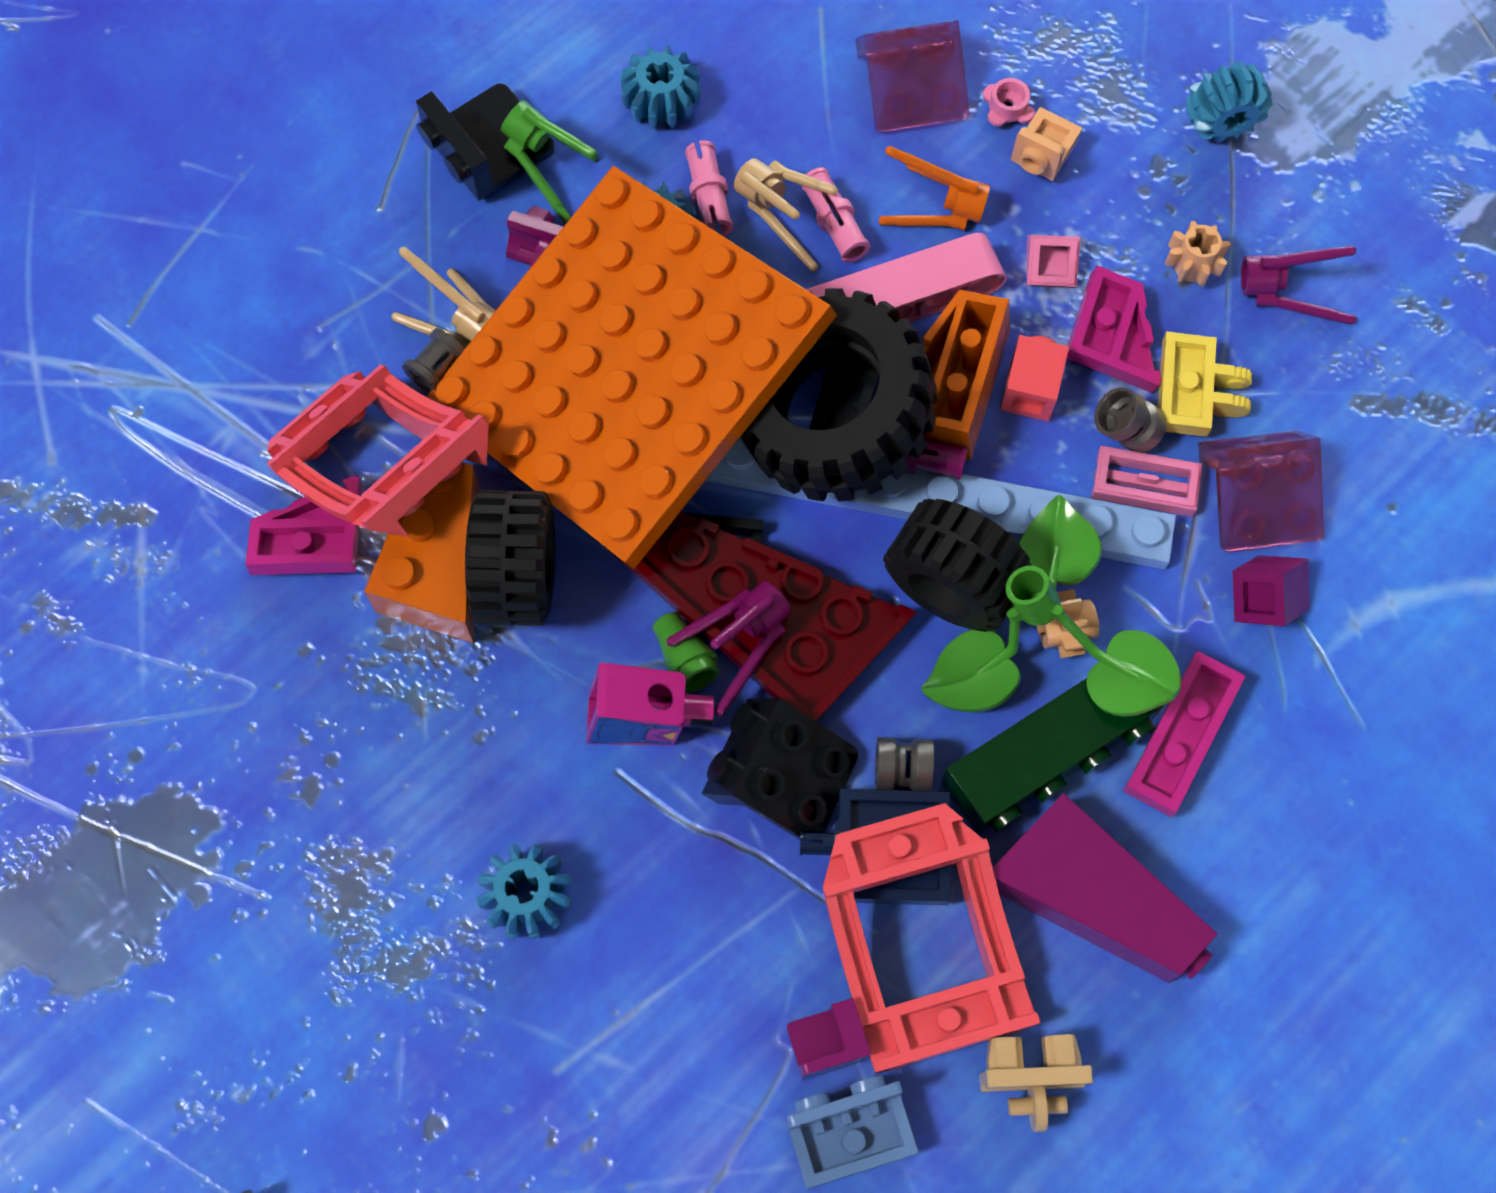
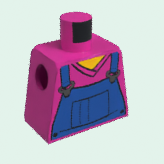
[586,662,714,746]

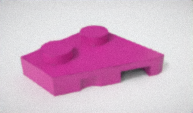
[1067,265,1161,393]
[245,476,363,575]

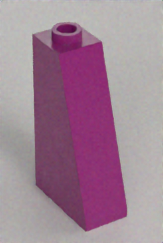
[993,793,1218,983]

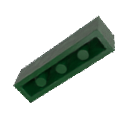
[941,678,1164,835]

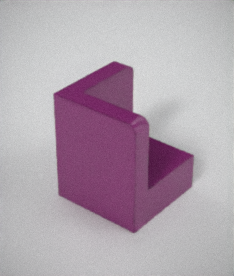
[1232,555,1310,626]
[787,998,871,1080]

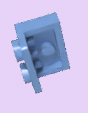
[786,1075,919,1190]

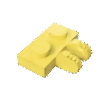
[1158,331,1252,437]

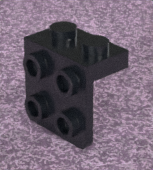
[416,83,554,201]
[701,698,858,840]

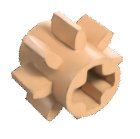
[1165,221,1231,286]
[1036,589,1099,659]

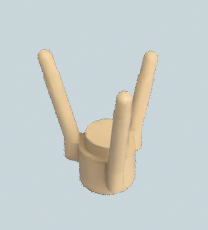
[734,158,838,272]
[391,247,496,348]

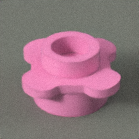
[983,78,1035,127]

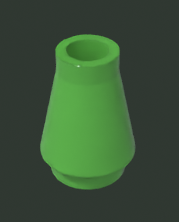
[652,612,720,693]

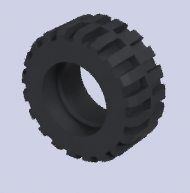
[740,288,938,502]

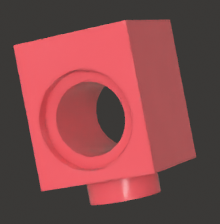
[1000,335,1069,422]

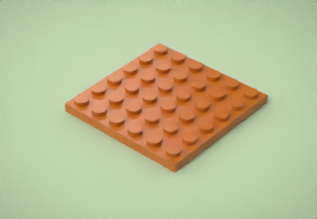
[426,165,837,570]

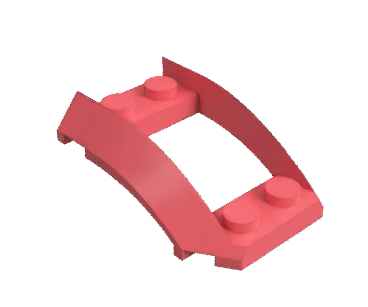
[266,364,489,537]
[822,803,1041,1074]

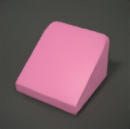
[1026,235,1080,287]

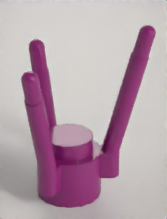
[1241,246,1357,325]
[666,581,791,716]

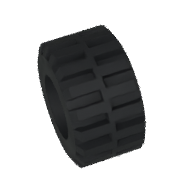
[465,490,555,626]
[883,499,1032,632]

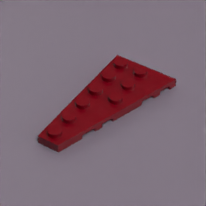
[604,512,917,722]

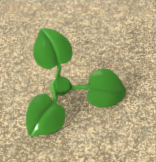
[921,495,1181,717]

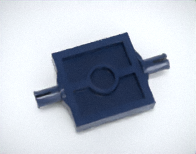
[800,789,990,906]

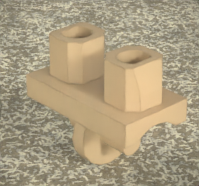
[979,1034,1093,1132]

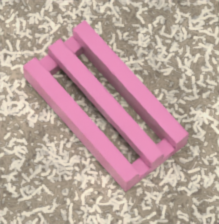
[1091,445,1202,517]

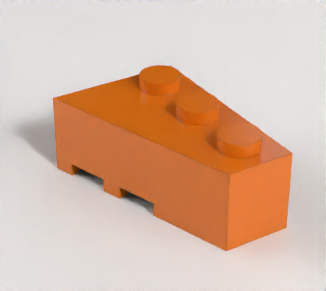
[922,289,1010,461]
[364,462,481,643]

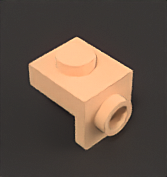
[1011,107,1083,181]

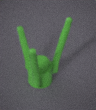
[501,100,598,223]

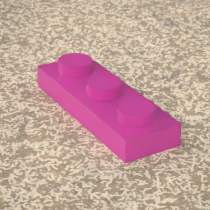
[1123,650,1246,818]

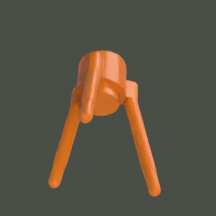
[878,146,990,231]

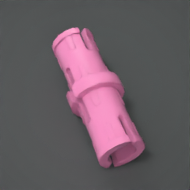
[685,140,733,237]
[801,167,871,263]

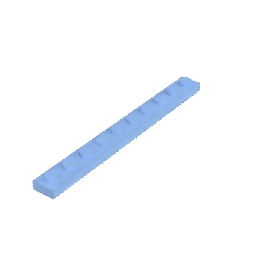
[705,438,1176,570]

